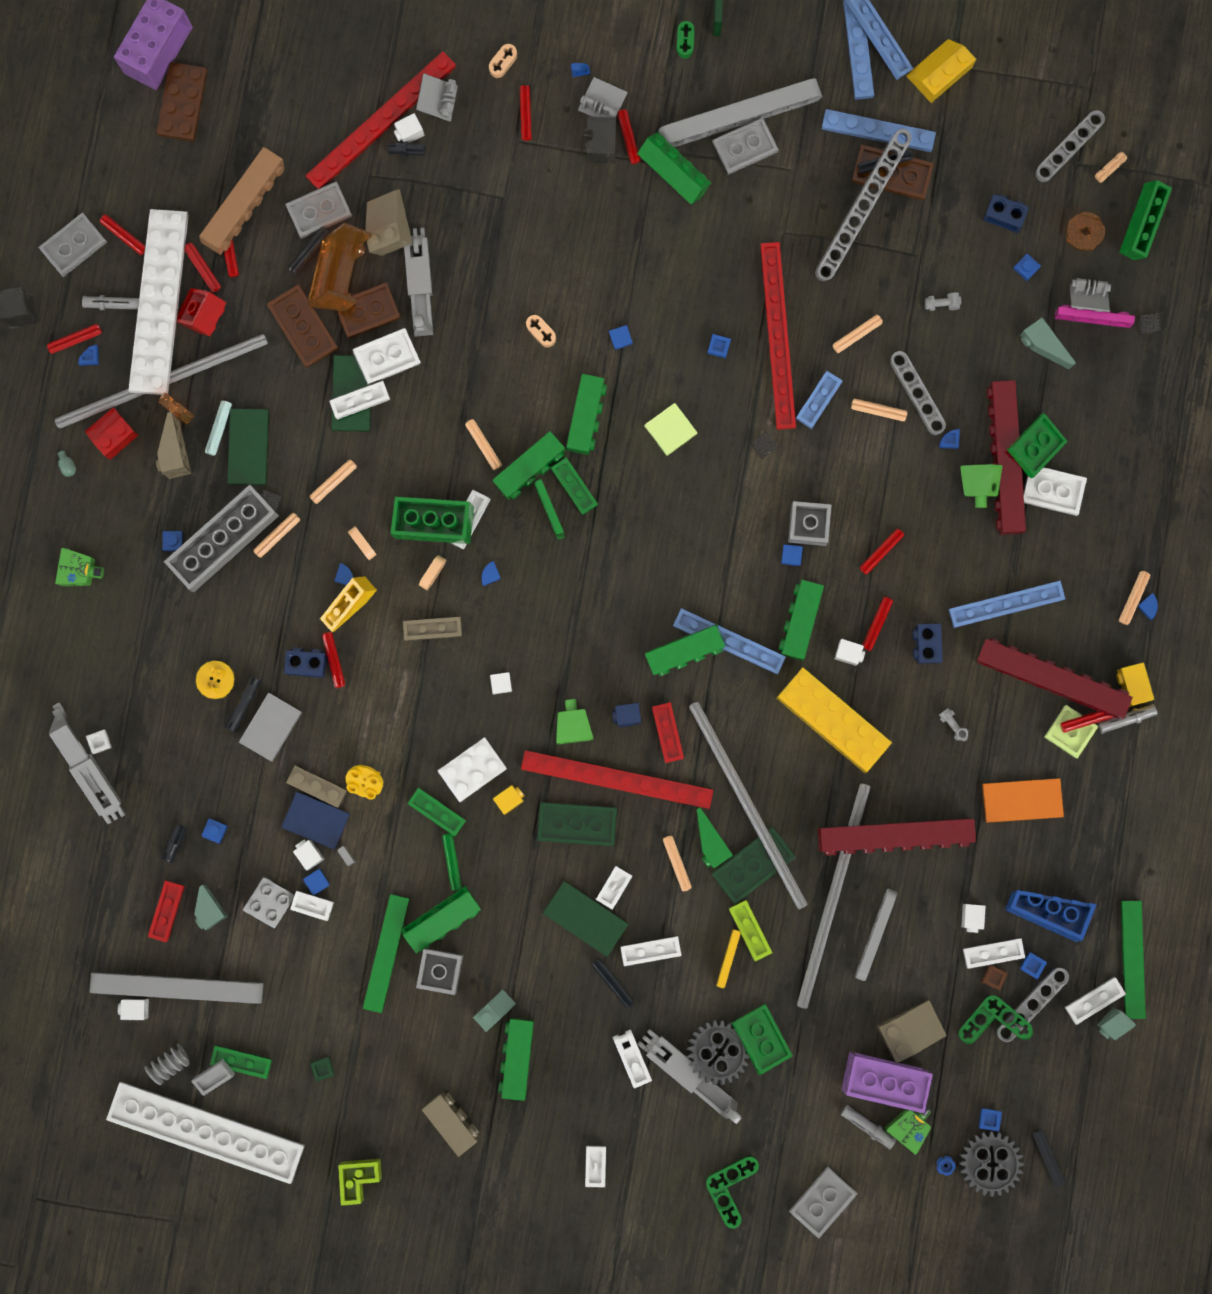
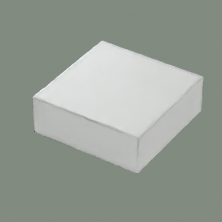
[490,672,512,694]
[86,730,112,754]

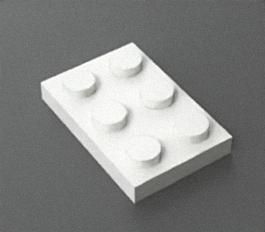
[353,328,421,385]
[1023,468,1087,516]
[438,737,507,802]

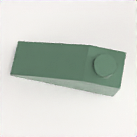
[1020,318,1076,369]

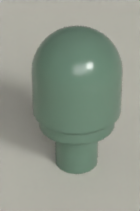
[58,451,76,477]

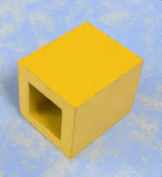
[493,786,524,815]

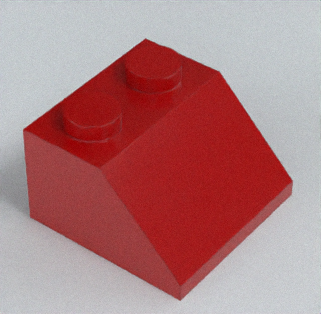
[176,288,226,336]
[85,407,139,460]

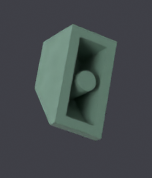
[194,885,228,930]
[473,990,516,1032]
[1097,1008,1136,1040]

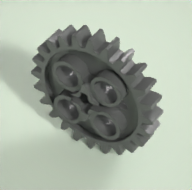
[686,1020,749,1085]
[959,1131,1024,1197]

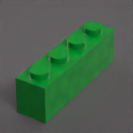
[637,132,711,205]
[1119,180,1172,260]
[566,374,607,455]
[492,431,566,500]
[778,580,824,661]
[645,624,726,676]
[401,886,481,953]
[498,1018,534,1101]

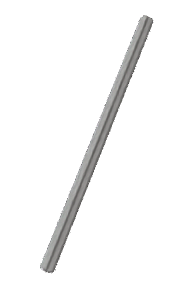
[55,334,268,428]
[689,702,807,909]
[797,784,870,1009]

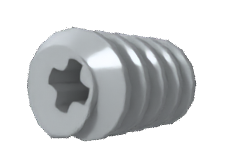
[144,1044,190,1085]

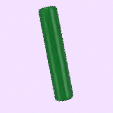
[442,834,462,891]

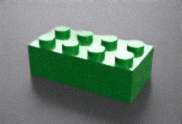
[391,497,474,544]

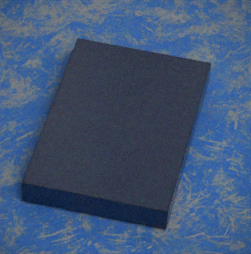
[281,792,350,850]

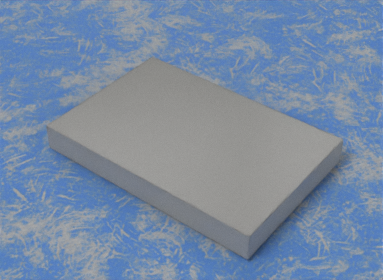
[712,117,779,175]
[285,181,352,239]
[38,212,107,277]
[239,693,302,762]
[789,1166,858,1238]

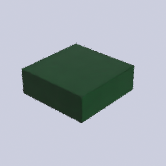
[310,1056,335,1082]

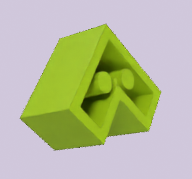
[338,1159,382,1205]

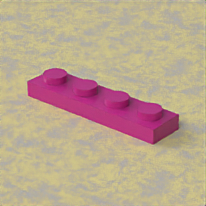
[1055,305,1135,328]

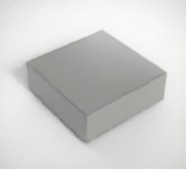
[338,846,356,866]

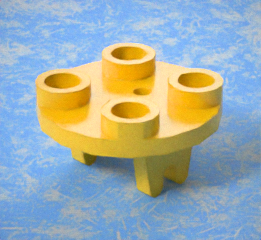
[196,661,235,699]
[346,765,383,799]

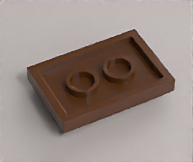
[334,282,401,339]

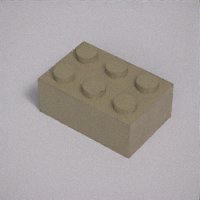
[422,1090,480,1157]

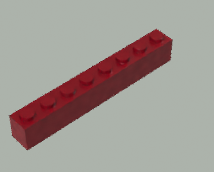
[987,380,1026,535]
[976,638,1133,720]
[817,819,976,855]

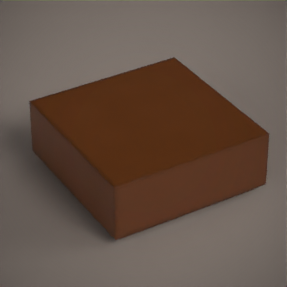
[981,965,1008,991]

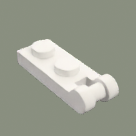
[613,1029,652,1088]

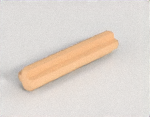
[833,315,883,353]
[851,399,907,421]
[465,419,502,470]
[310,460,357,504]
[253,513,300,557]
[1119,571,1150,625]
[663,835,692,891]

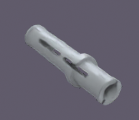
[82,295,139,310]
[1098,704,1157,734]
[841,1105,897,1150]

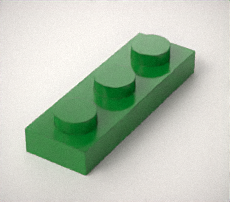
[551,457,598,516]
[407,788,466,837]
[210,1045,272,1079]

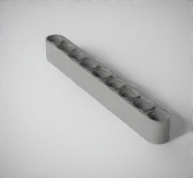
[659,78,822,147]
[815,129,911,281]
[89,972,263,1003]

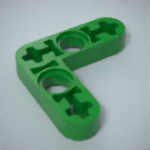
[959,995,1033,1044]
[706,1156,759,1229]

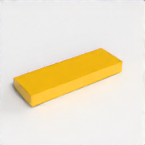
[716,929,741,988]

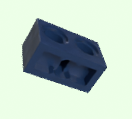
[983,194,1029,233]
[912,624,943,664]
[284,648,327,678]
[612,703,641,728]

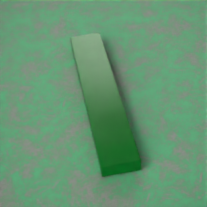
[363,894,410,1013]
[1121,901,1146,1019]

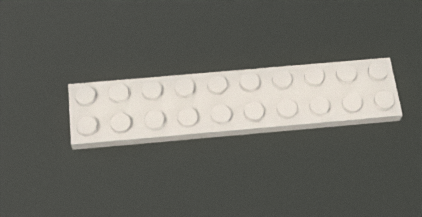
[128,209,189,395]
[106,1082,305,1184]

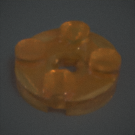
[1066,212,1105,251]
[157,392,194,425]

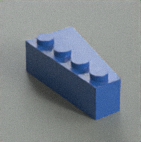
[1005,890,1097,942]

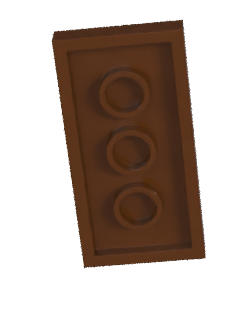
[156,62,208,142]
[851,144,934,201]
[267,284,338,368]

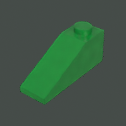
[696,807,733,869]

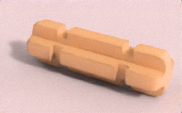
[1095,152,1127,183]

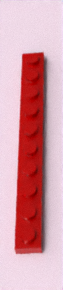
[306,52,456,189]
[760,242,796,430]
[521,751,713,809]

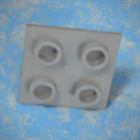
[416,74,458,122]
[578,77,628,126]
[1070,278,1111,312]
[243,877,295,928]

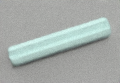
[205,401,232,456]

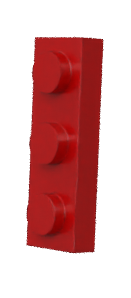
[652,702,684,763]
[148,881,185,942]

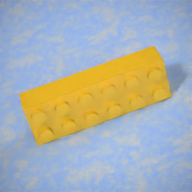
[776,668,892,773]

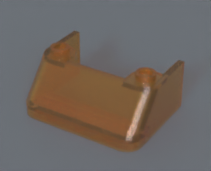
[308,223,372,311]

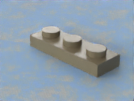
[403,617,462,641]
[286,766,347,808]

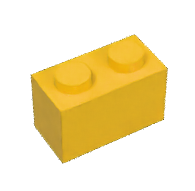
[1116,663,1154,707]

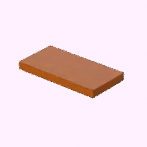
[982,779,1064,823]

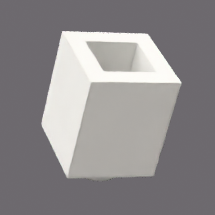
[394,114,424,143]
[834,639,865,666]
[293,839,325,871]
[961,904,986,933]
[118,999,149,1020]

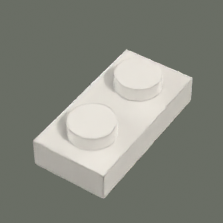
[596,866,632,910]
[290,891,334,921]
[585,1146,606,1187]

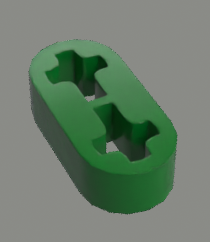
[677,21,694,59]

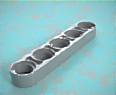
[1035,110,1105,182]
[890,351,946,435]
[855,888,897,981]
[996,968,1069,1042]

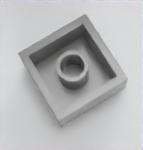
[788,501,831,546]
[416,948,464,995]

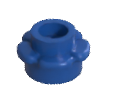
[936,1156,956,1176]

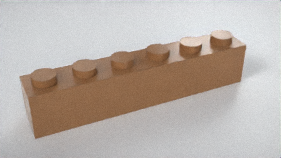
[199,147,284,255]

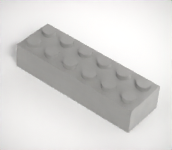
[164,485,279,592]

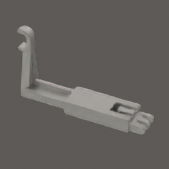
[404,227,433,336]
[49,703,125,824]
[637,1029,741,1124]

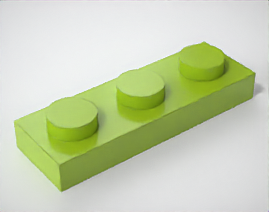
[729,900,772,961]

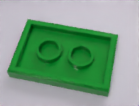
[1007,413,1068,478]
[535,479,565,540]
[731,1004,793,1075]

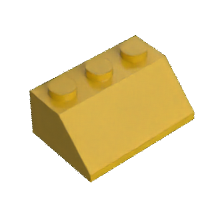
[906,39,976,103]

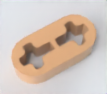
[489,44,517,78]
[526,315,556,347]
[348,527,377,560]
[419,555,447,590]

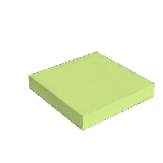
[644,403,697,456]
[1044,705,1099,758]

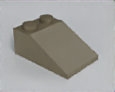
[365,189,412,256]
[156,412,192,479]
[876,1000,947,1063]

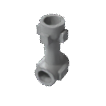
[925,293,962,311]
[939,708,969,742]

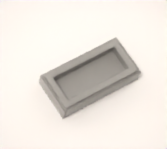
[192,1059,235,1096]

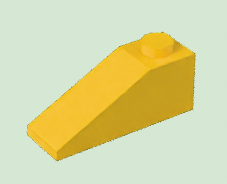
[320,577,377,632]

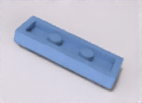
[796,371,842,429]

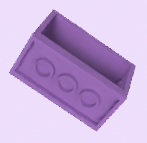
[114,0,193,91]
[841,1052,933,1113]

